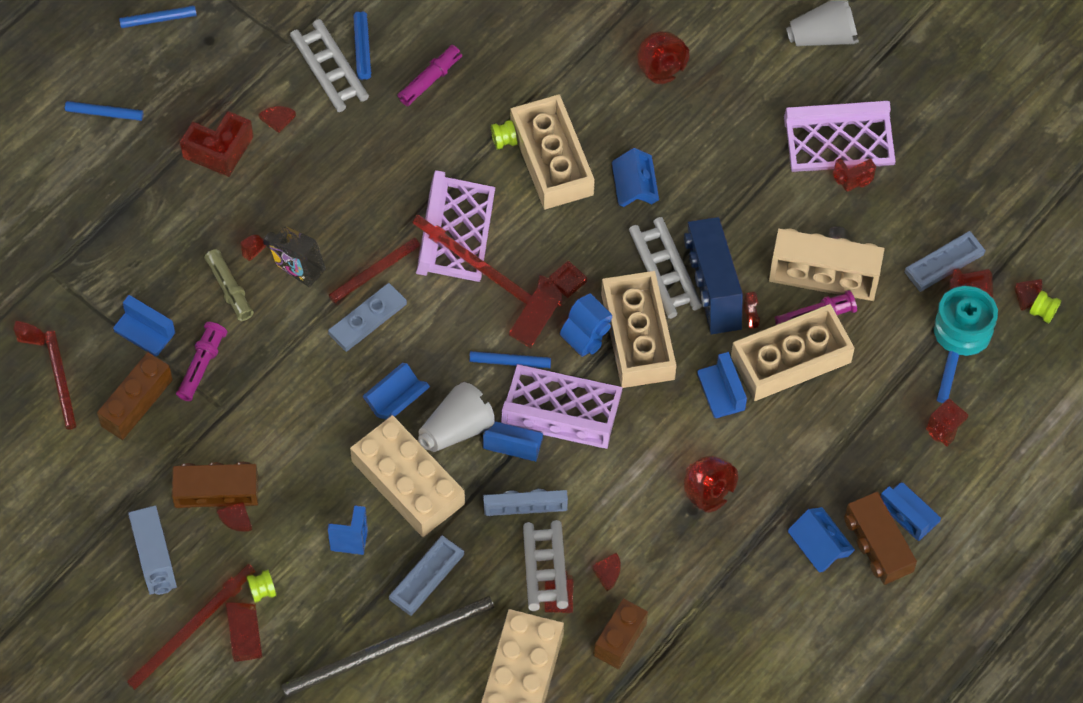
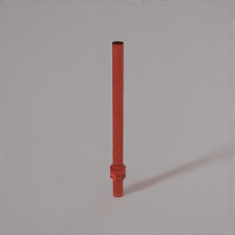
[413,215,549,316]
[127,564,256,690]

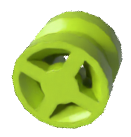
[491,120,518,150]
[1029,290,1061,324]
[246,570,276,603]

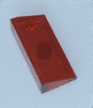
[508,290,560,349]
[226,602,262,662]

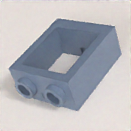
[129,506,177,595]

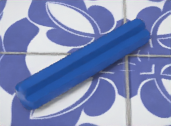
[353,11,371,80]

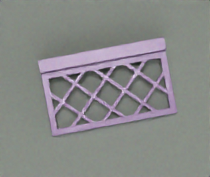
[784,101,895,172]
[416,170,495,282]
[501,364,623,449]

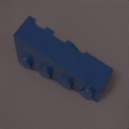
[684,217,743,335]

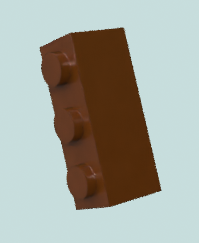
[97,352,173,441]
[172,462,258,508]
[844,491,917,585]

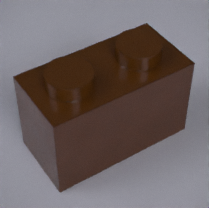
[594,598,648,670]

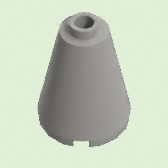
[786,0,859,46]
[418,382,494,452]

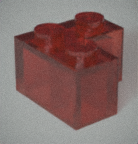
[180,111,253,177]

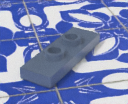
[905,231,985,292]
[328,283,407,352]
[484,489,568,516]
[389,535,464,616]

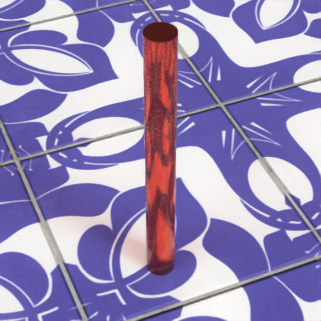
[329,237,420,303]
[45,331,76,430]

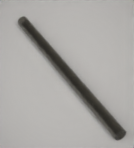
[281,596,494,698]

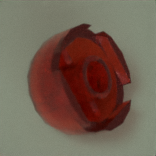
[637,31,689,84]
[684,456,738,513]

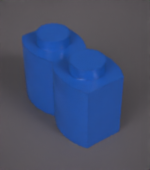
[560,293,612,357]

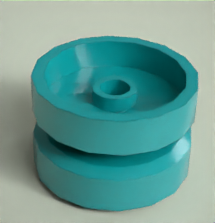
[934,286,998,356]

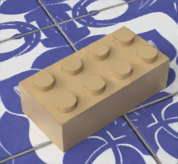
[510,94,594,210]
[769,228,884,301]
[601,271,676,388]
[731,304,855,401]
[350,415,465,537]
[482,609,564,703]

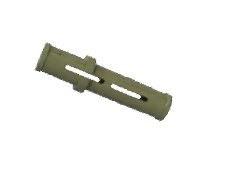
[204,249,254,321]

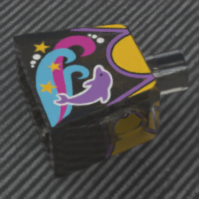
[263,227,326,288]

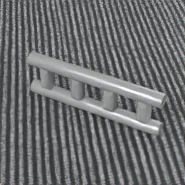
[290,19,369,112]
[629,217,702,318]
[523,520,568,611]

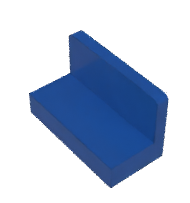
[612,148,659,207]
[113,295,175,356]
[697,352,747,418]
[363,363,430,419]
[483,421,543,462]
[881,483,941,541]
[328,506,368,555]
[788,507,855,572]

